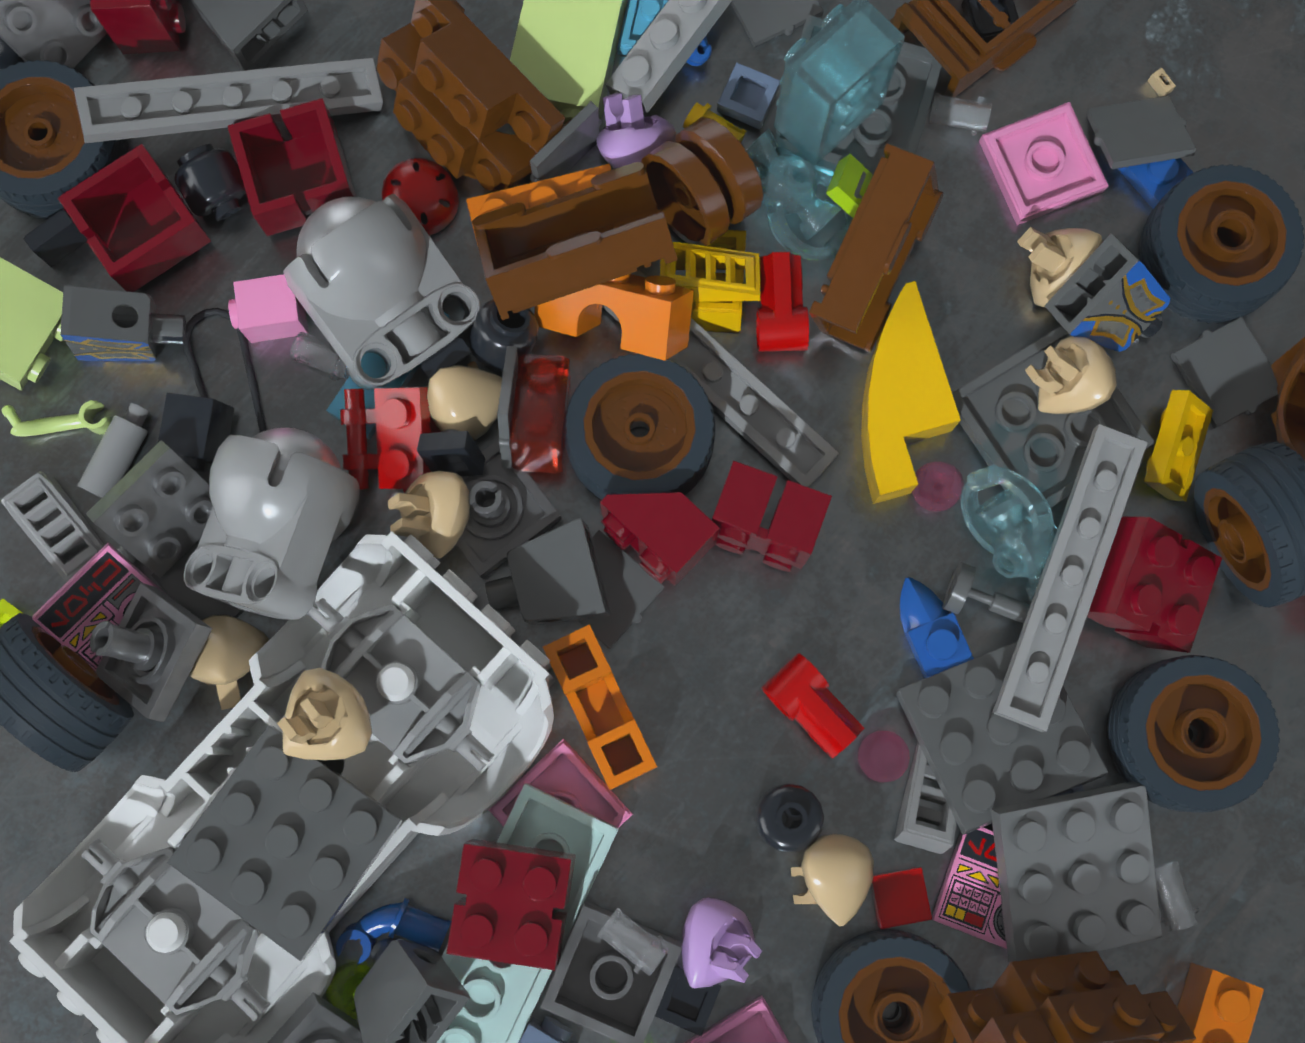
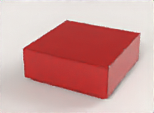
[871,867,932,929]

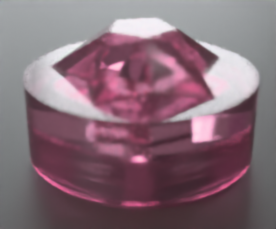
[912,461,964,512]

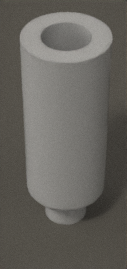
[77,403,149,498]

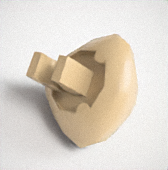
[1017,227,1104,307]
[1025,336,1117,414]
[427,361,502,441]
[388,471,470,559]
[188,615,269,710]
[277,667,372,760]
[791,834,874,926]

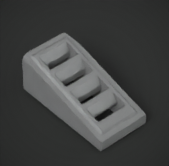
[1,471,105,583]
[894,741,957,854]

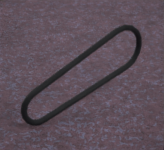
[183,308,267,433]

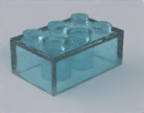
[774,0,905,166]

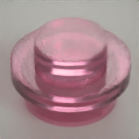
[857,731,910,782]

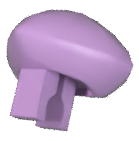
[596,93,676,169]
[681,898,762,988]

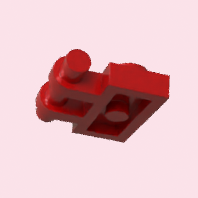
[340,387,431,489]

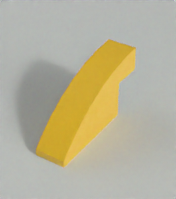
[861,281,961,504]

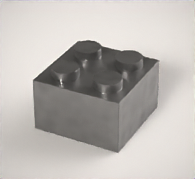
[540,901,682,1043]

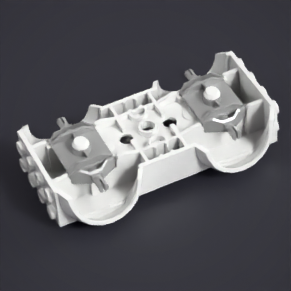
[9,531,555,1043]

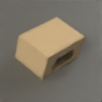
[1148,68,1176,97]

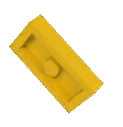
[1144,390,1214,502]

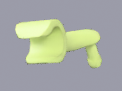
[2,400,113,437]

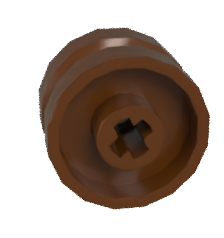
[641,117,764,246]

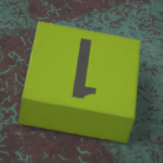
[826,154,873,218]

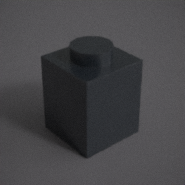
[157,392,234,471]

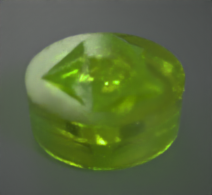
[326,962,371,1019]

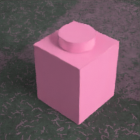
[228,274,309,343]

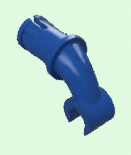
[336,898,452,965]

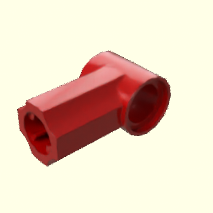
[756,252,809,352]
[761,653,865,759]

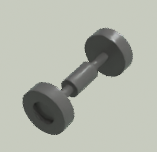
[942,562,1030,623]

